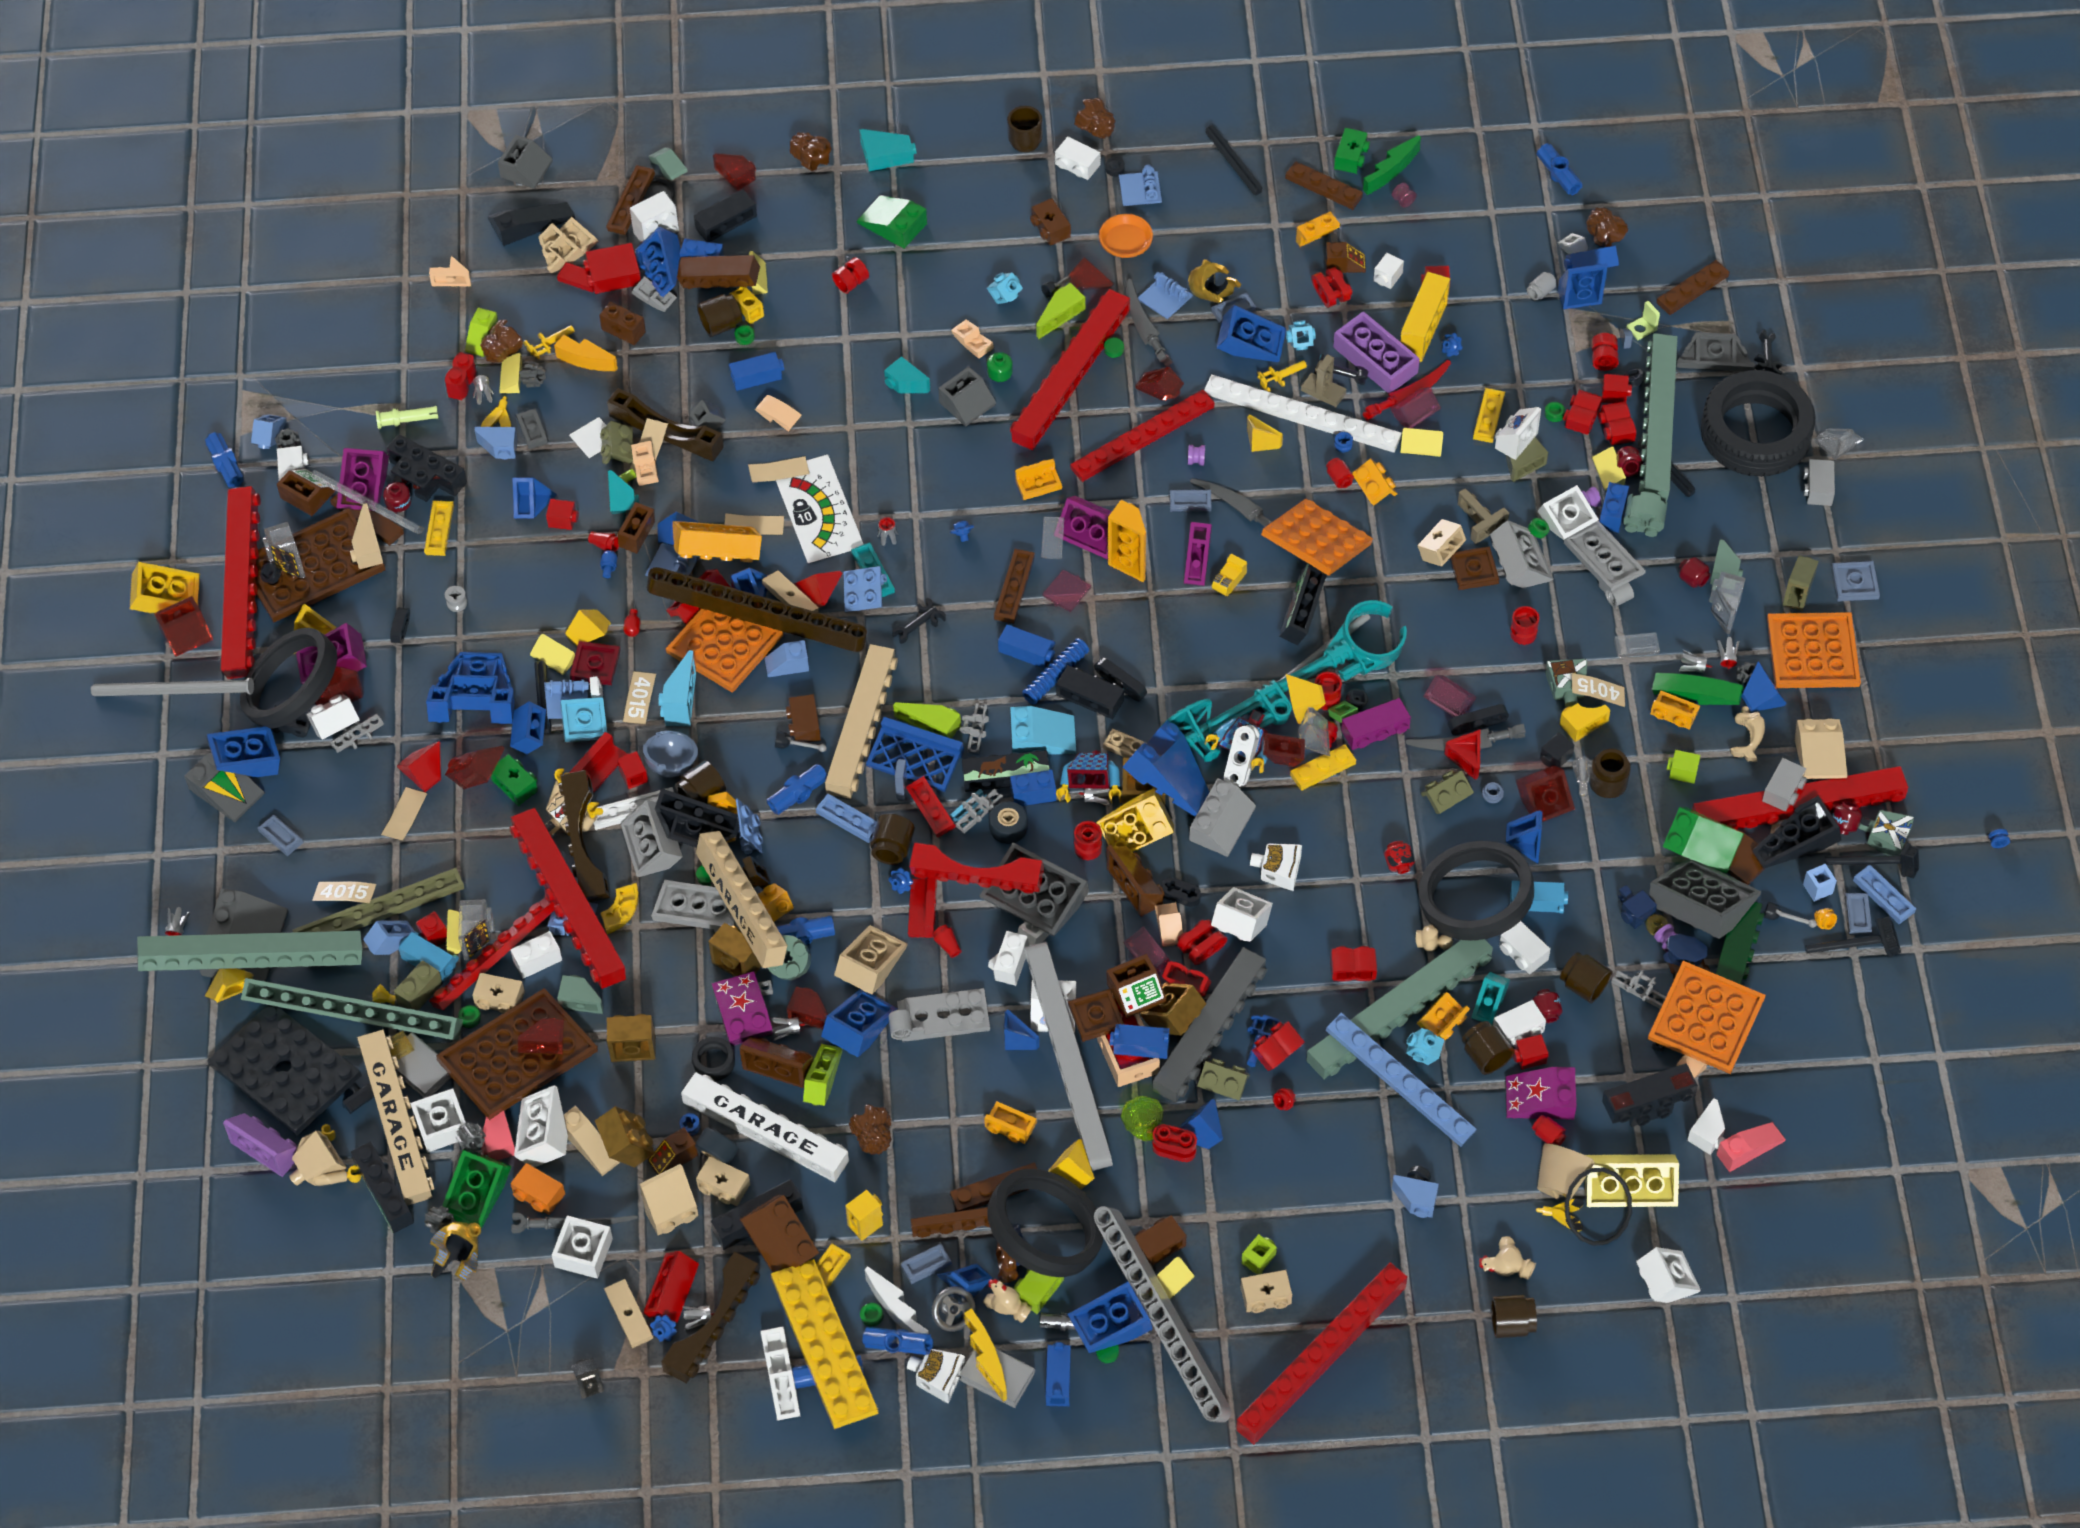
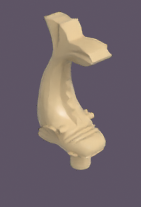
[1731,706,1765,762]

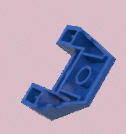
[426,652,515,724]
[1123,720,1210,816]

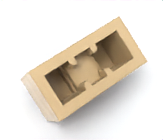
[1418,519,1466,566]
[472,973,525,1013]
[696,1156,750,1206]
[1241,1270,1292,1313]

